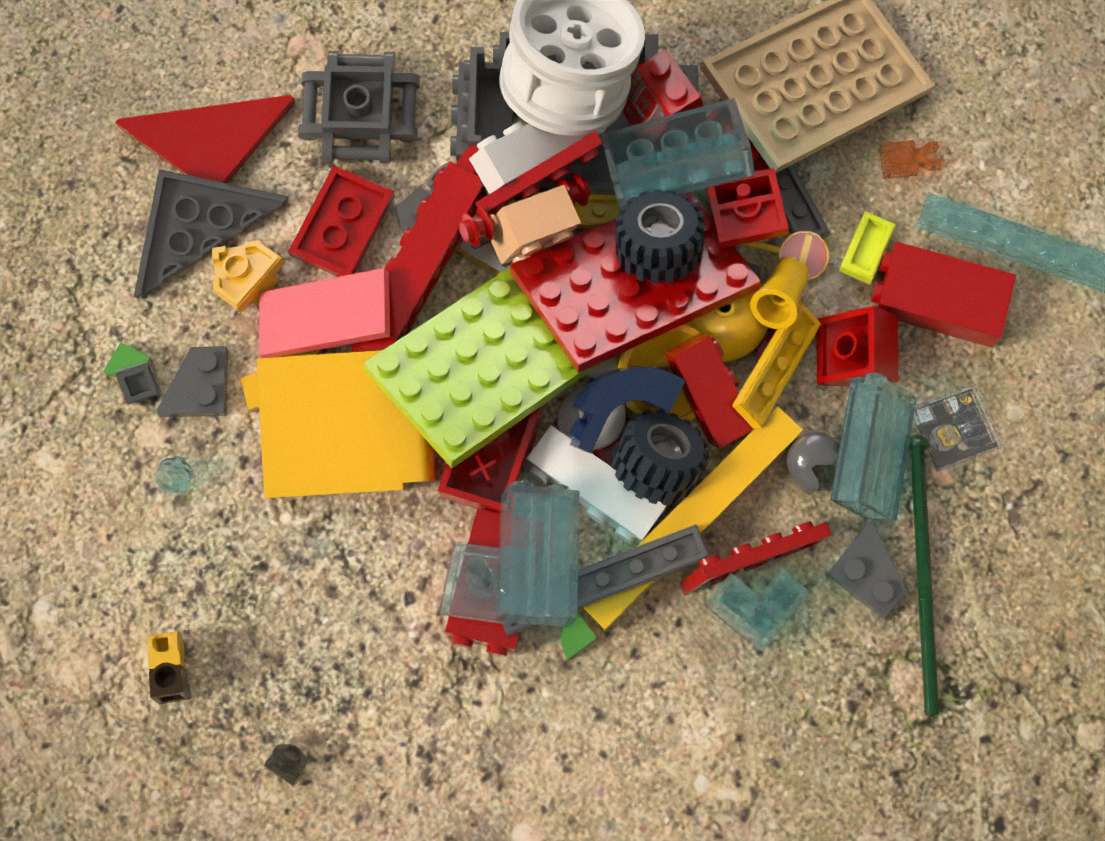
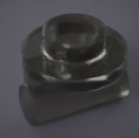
[264,744,307,787]

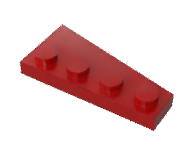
[475,131,603,215]
[680,521,832,596]

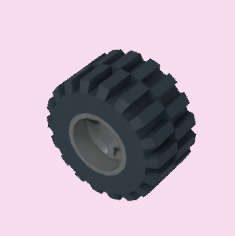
[616,190,705,284]
[611,410,709,505]

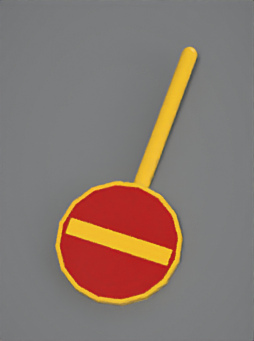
[741,231,829,281]

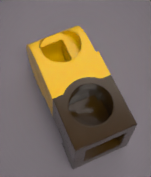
[148,631,191,704]

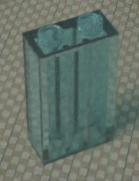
[830,373,916,521]
[496,481,580,627]

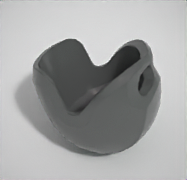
[786,431,848,495]

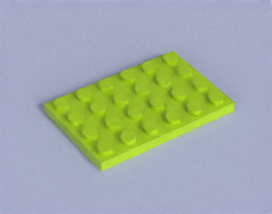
[363,267,606,468]

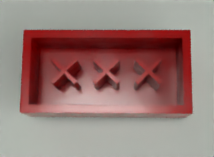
[437,402,547,515]

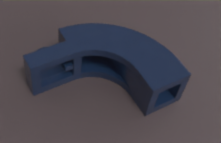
[570,366,685,454]

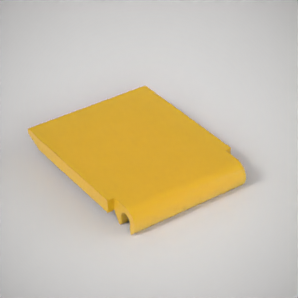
[257,350,436,498]

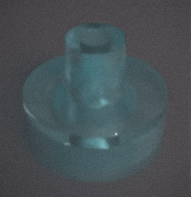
[155,456,193,493]

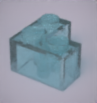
[705,569,810,652]

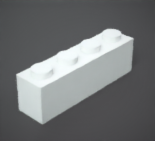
[469,122,606,194]
[526,425,667,545]

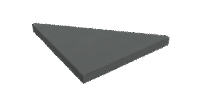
[134,169,289,299]

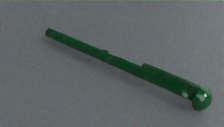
[903,435,939,715]

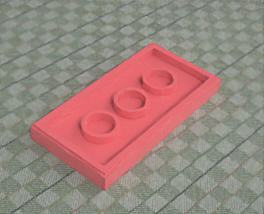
[259,268,390,358]

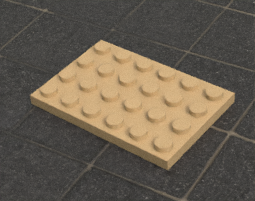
[700,0,935,173]

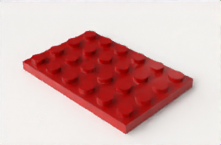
[510,187,761,373]

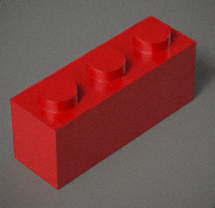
[663,333,755,449]

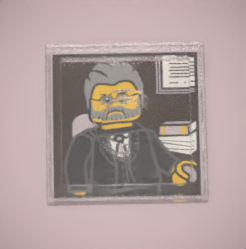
[909,383,1003,472]

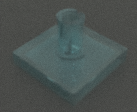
[439,542,526,625]

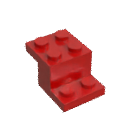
[701,159,789,249]

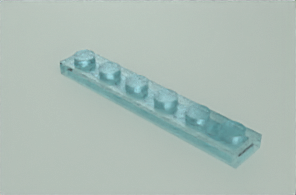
[915,192,1105,293]

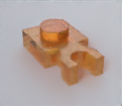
[879,140,942,179]

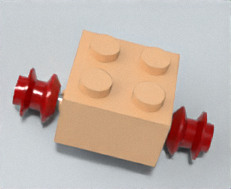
[459,173,591,265]

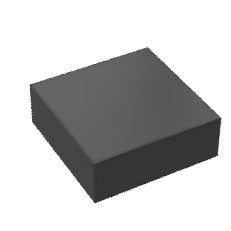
[115,360,161,405]

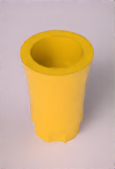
[750,257,809,329]

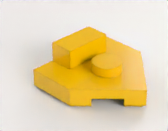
[212,240,286,313]

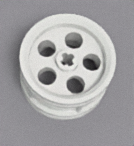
[499,0,645,136]

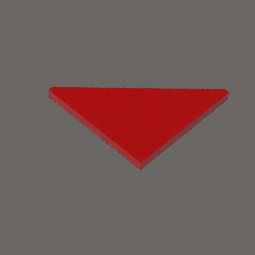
[115,95,296,184]

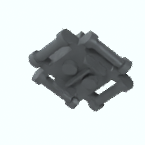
[298,51,420,164]

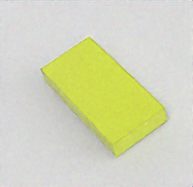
[839,211,896,285]

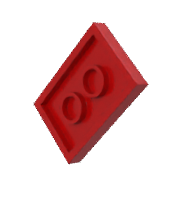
[288,165,395,277]

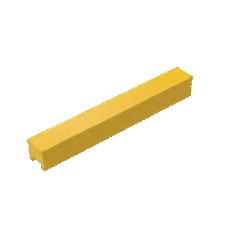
[582,406,803,632]

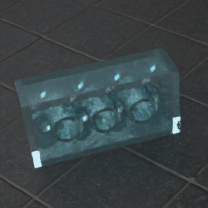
[600,98,755,210]

